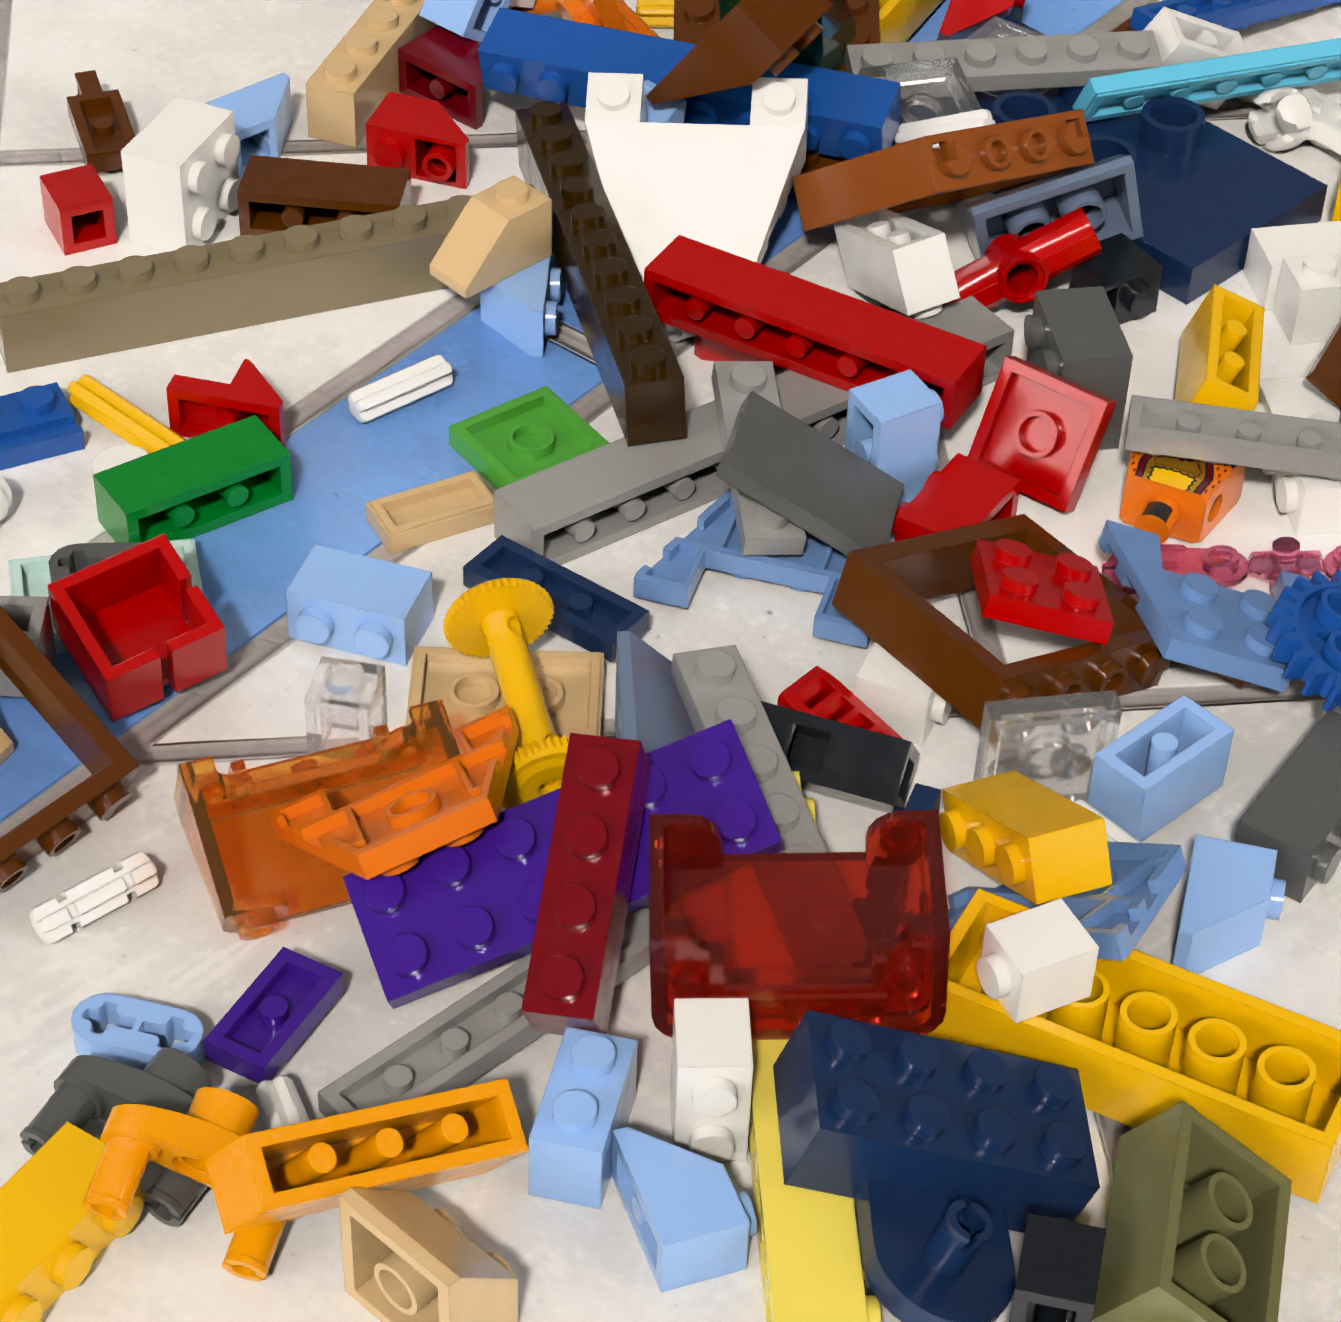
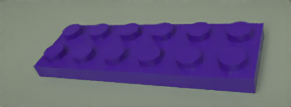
[343,719,785,1009]

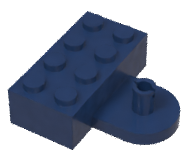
[773,1010,1100,1322]

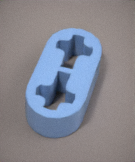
[71,993,205,1070]

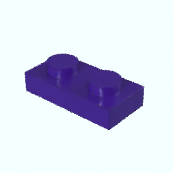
[203,947,344,1084]

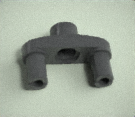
[20,1047,212,1227]

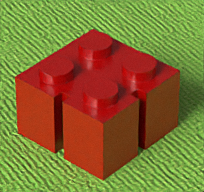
[47,533,227,722]

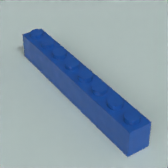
[478,7,901,160]

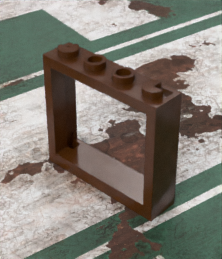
[832,514,1170,733]
[0,606,140,893]

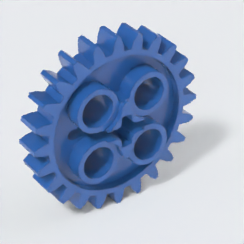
[1265,570,1341,712]

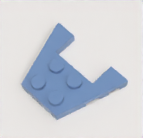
[633,488,870,648]
[1098,520,1311,692]
[900,841,1186,961]

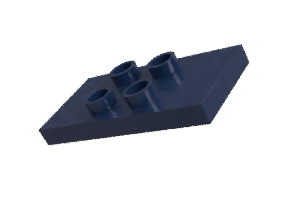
[897,15,1328,305]

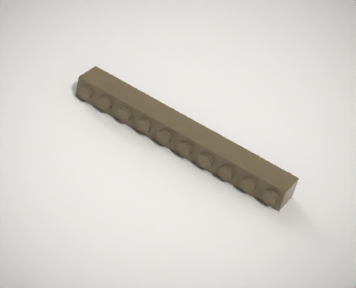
[0,184,535,373]

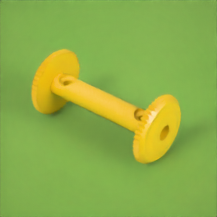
[443,578,569,810]

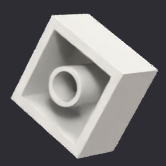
[121,96,241,252]

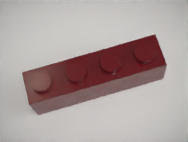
[521,733,651,1035]

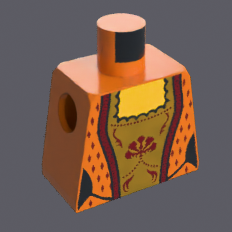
[1119,451,1247,544]

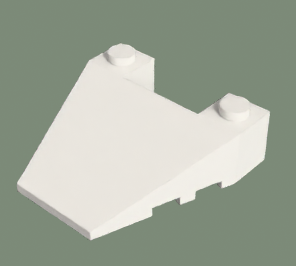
[585,72,808,282]

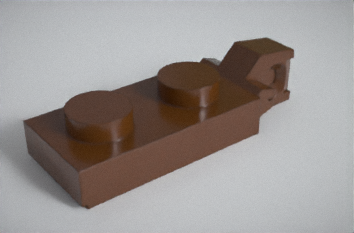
[66,70,135,173]

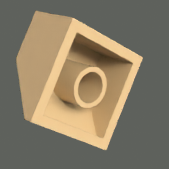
[339,1187,518,1322]

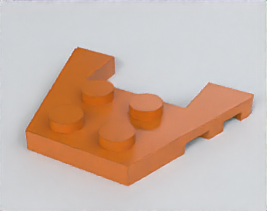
[268,705,520,880]

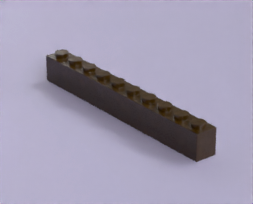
[515,101,687,446]

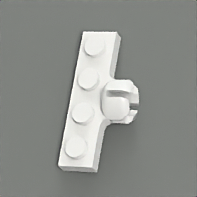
[1237,86,1341,155]

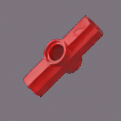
[942,207,1102,310]

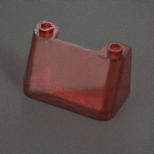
[649,810,950,1040]

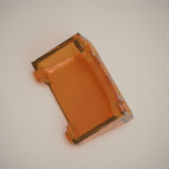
[173,699,460,940]

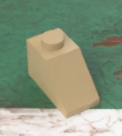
[429,175,552,299]

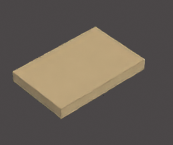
[404,646,604,753]

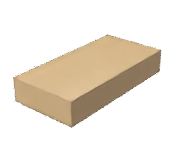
[365,470,494,554]

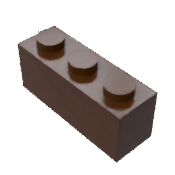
[237,155,412,236]

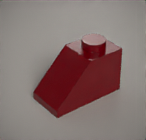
[398,25,483,130]

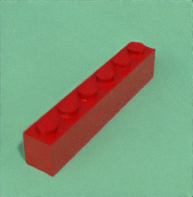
[644,235,987,430]

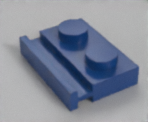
[0,382,85,471]

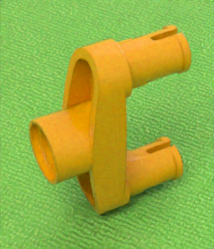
[82,1087,295,1281]

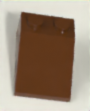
[645,0,832,104]

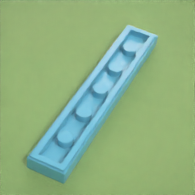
[1072,38,1341,122]

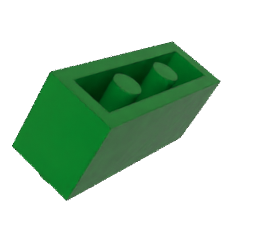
[93,415,293,542]

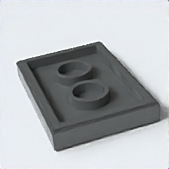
[716,391,904,556]

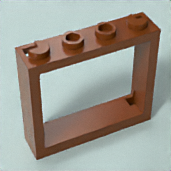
[792,109,1095,231]

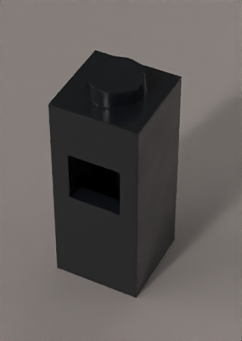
[761,701,920,814]

